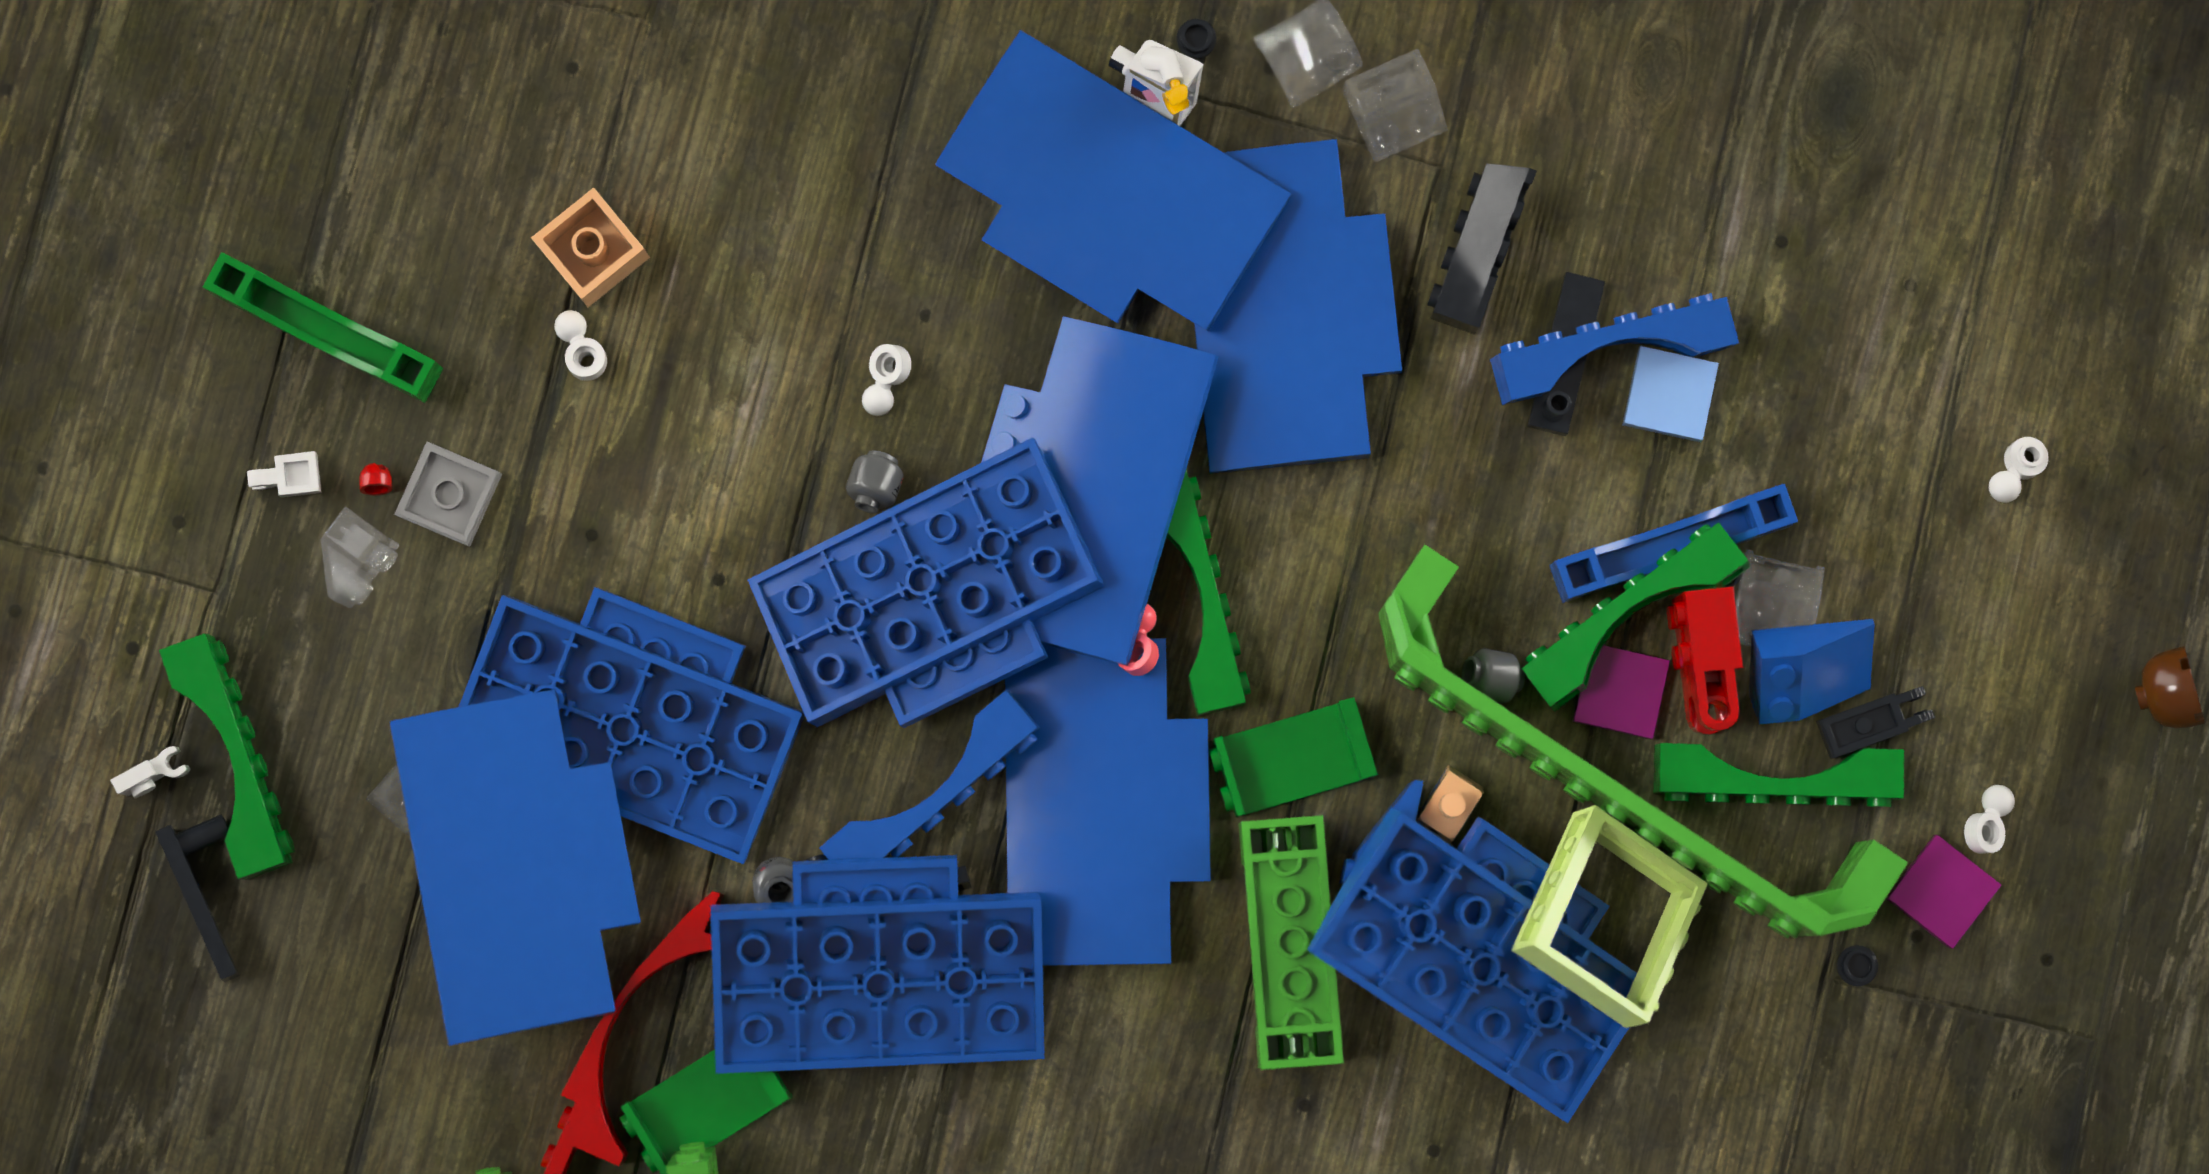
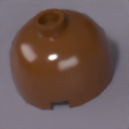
[2135,646,2205,729]

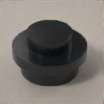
[1177,19,1216,59]
[1836,945,1878,986]

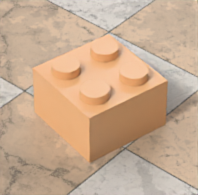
[531,188,650,307]

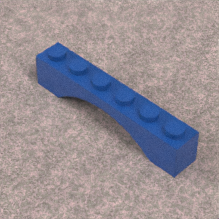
[1490,293,1739,406]
[1549,483,1798,603]
[819,690,1040,860]

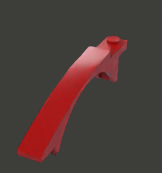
[540,891,724,1174]

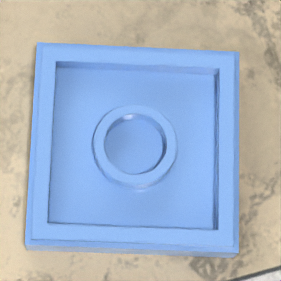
[1623,346,1719,442]

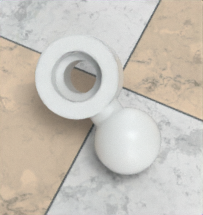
[554,310,607,381]
[862,344,911,416]
[1989,437,2048,503]
[1964,785,2015,854]

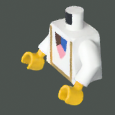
[1108,40,1203,126]

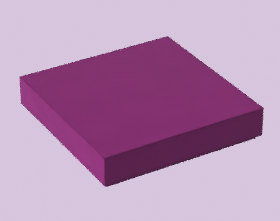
[1572,645,1670,740]
[1885,835,2001,949]

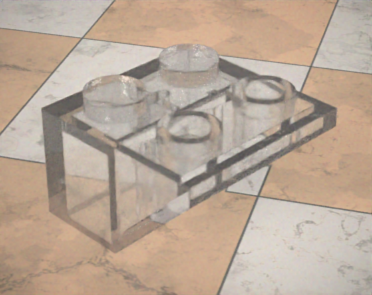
[1342,49,1448,162]
[320,507,400,609]

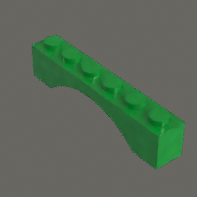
[202,252,444,403]
[1166,468,1251,717]
[1521,522,1751,712]
[159,633,295,880]
[1653,743,1904,807]

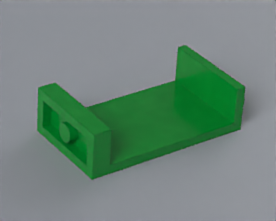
[1208,697,1378,818]
[620,1050,793,1174]

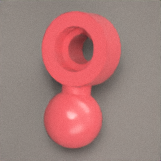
[1118,604,1159,676]

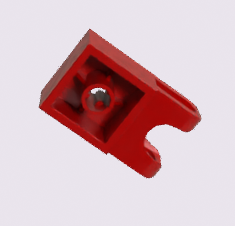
[1667,587,1743,735]

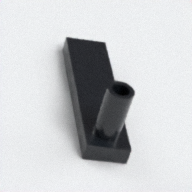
[1527,272,1605,437]
[155,814,240,982]

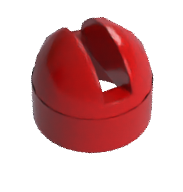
[359,463,392,495]

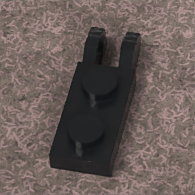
[1816,686,1935,759]

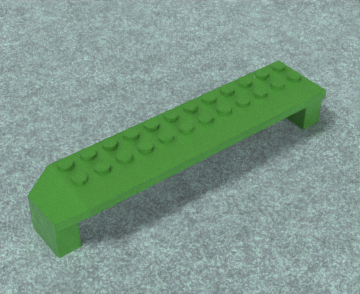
[1378,545,1908,939]

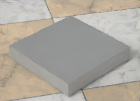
[394,442,502,547]

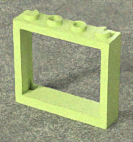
[1512,805,1708,1028]

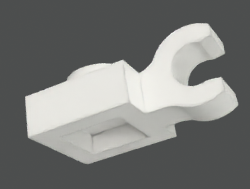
[247,451,321,498]
[111,746,191,798]

